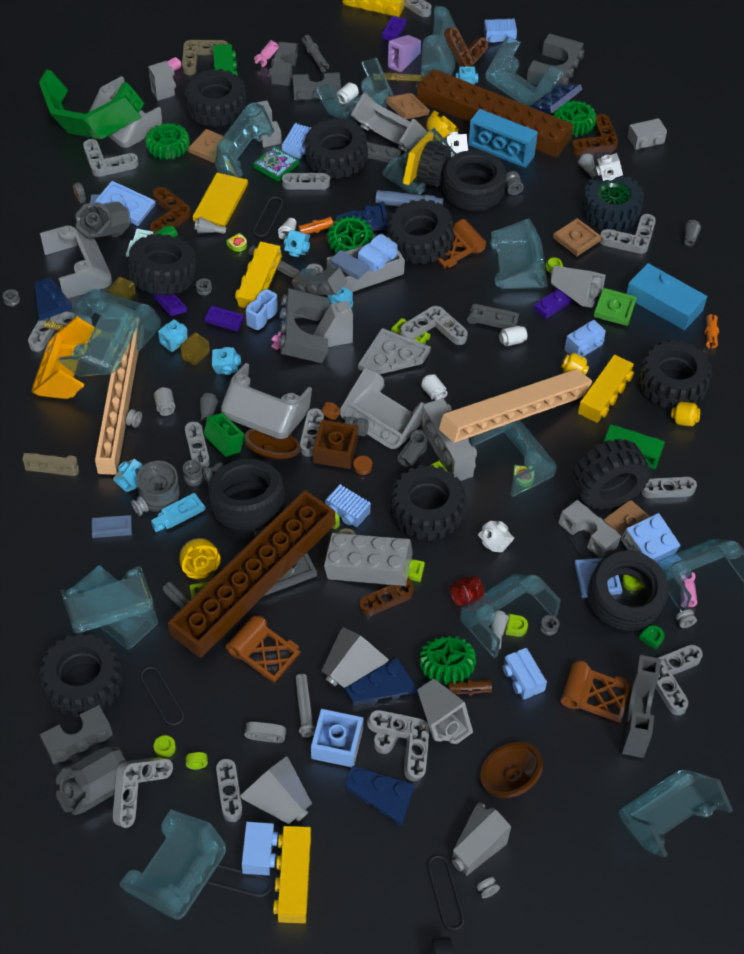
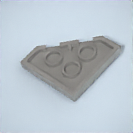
[358,328,431,374]

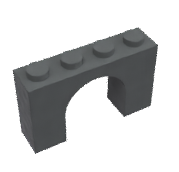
[526,34,585,90]
[279,288,329,363]
[622,655,661,758]

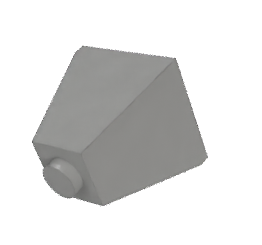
[550,266,606,308]
[314,301,353,347]
[322,627,389,688]
[418,679,473,744]
[240,756,312,824]
[452,802,511,876]

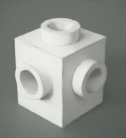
[442,132,468,156]
[596,153,623,181]
[478,521,514,552]

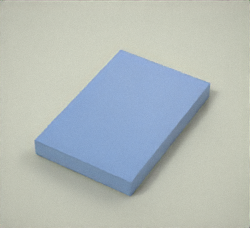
[94,181,155,226]

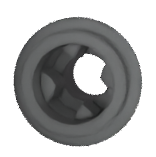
[684,220,701,246]
[200,393,218,422]

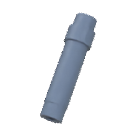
[376,190,443,207]

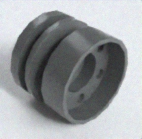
[136,460,180,512]

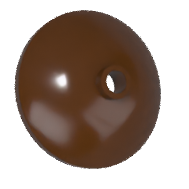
[244,429,301,461]
[480,742,543,798]

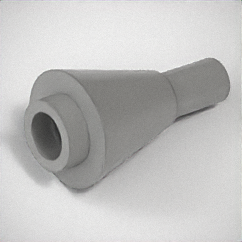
[578,154,597,180]
[194,217,226,234]
[489,611,509,650]

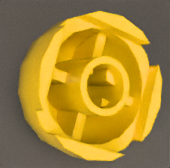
[426,111,459,142]
[179,538,220,579]

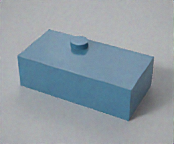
[468,109,538,168]
[626,263,707,331]

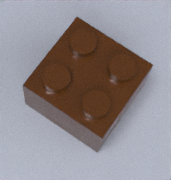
[313,420,359,469]

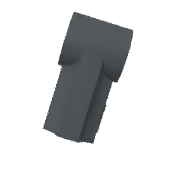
[397,430,427,468]

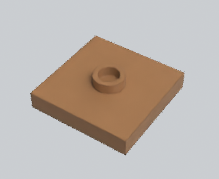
[386,93,430,119]
[188,129,234,164]
[553,218,602,256]
[603,500,650,541]

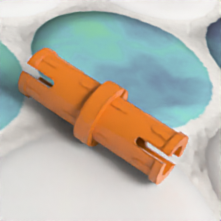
[298,217,333,234]
[705,314,719,348]

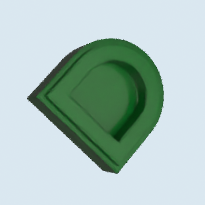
[639,625,664,650]

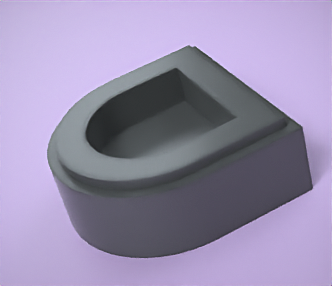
[73,182,86,203]

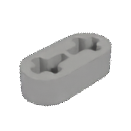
[374,719,403,754]
[244,722,286,743]

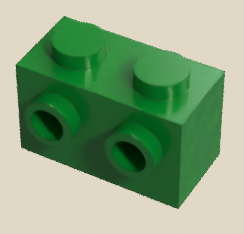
[204,413,245,457]

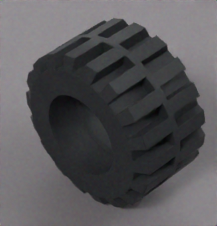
[417,141,451,187]

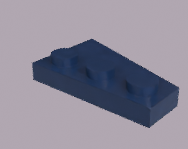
[336,201,388,233]
[34,277,73,321]
[343,658,418,705]
[345,766,415,827]

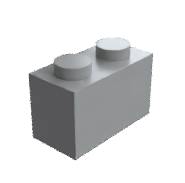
[148,61,176,101]
[627,118,667,150]

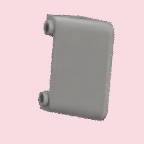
[340,367,426,449]

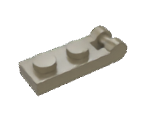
[23,453,79,476]

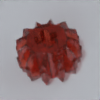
[450,576,485,606]

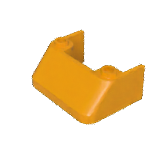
[32,316,101,399]

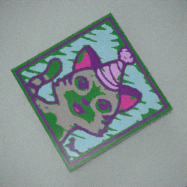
[253,146,299,182]

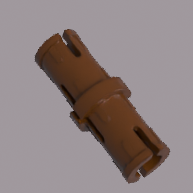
[449,679,492,696]

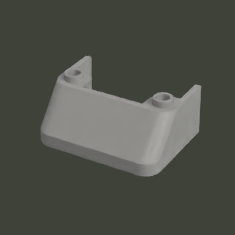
[89,76,162,148]
[351,93,428,152]
[40,226,112,298]
[221,363,312,439]

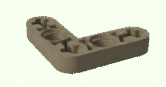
[182,40,228,75]

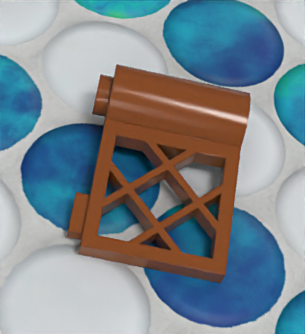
[436,219,486,268]
[226,616,300,684]
[561,661,631,723]

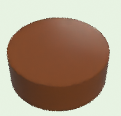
[321,402,341,420]
[353,456,372,475]

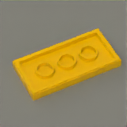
[403,132,434,185]
[193,173,248,227]

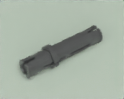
[302,35,329,72]

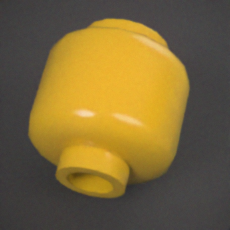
[561,352,589,375]
[672,402,700,427]

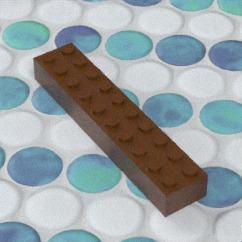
[417,68,573,158]
[168,490,336,658]

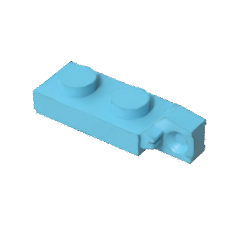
[151,493,205,532]

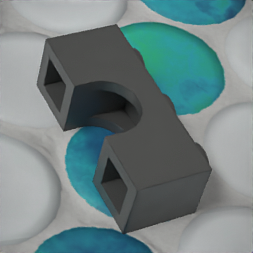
[269,42,298,86]
[293,73,341,100]
[291,267,347,295]
[39,705,113,764]

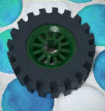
[582,174,644,231]

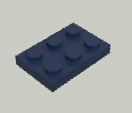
[531,83,582,114]

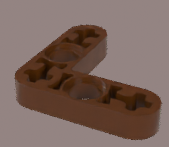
[444,27,488,67]
[572,114,618,155]
[150,187,191,233]
[360,577,414,616]

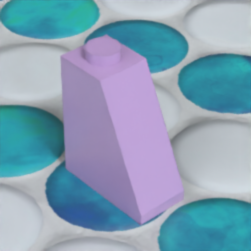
[388,35,421,72]

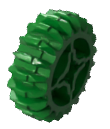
[553,100,596,137]
[145,123,190,160]
[328,215,374,255]
[420,635,476,685]

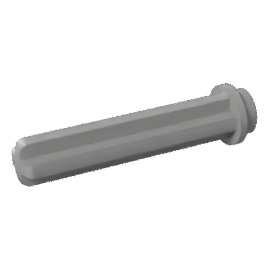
[296,674,316,738]

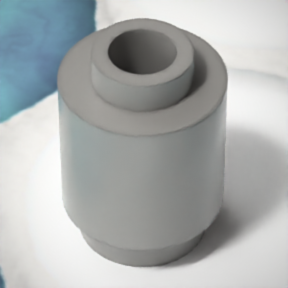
[154,387,175,416]

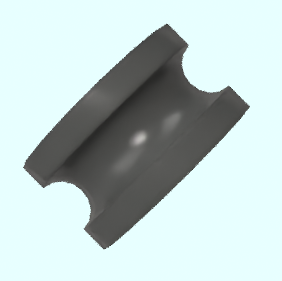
[196,278,212,295]
[3,289,20,306]
[540,615,559,635]

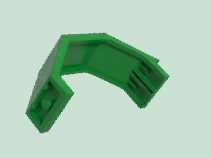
[39,70,144,139]

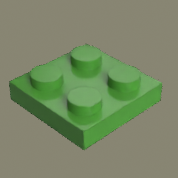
[594,288,637,326]

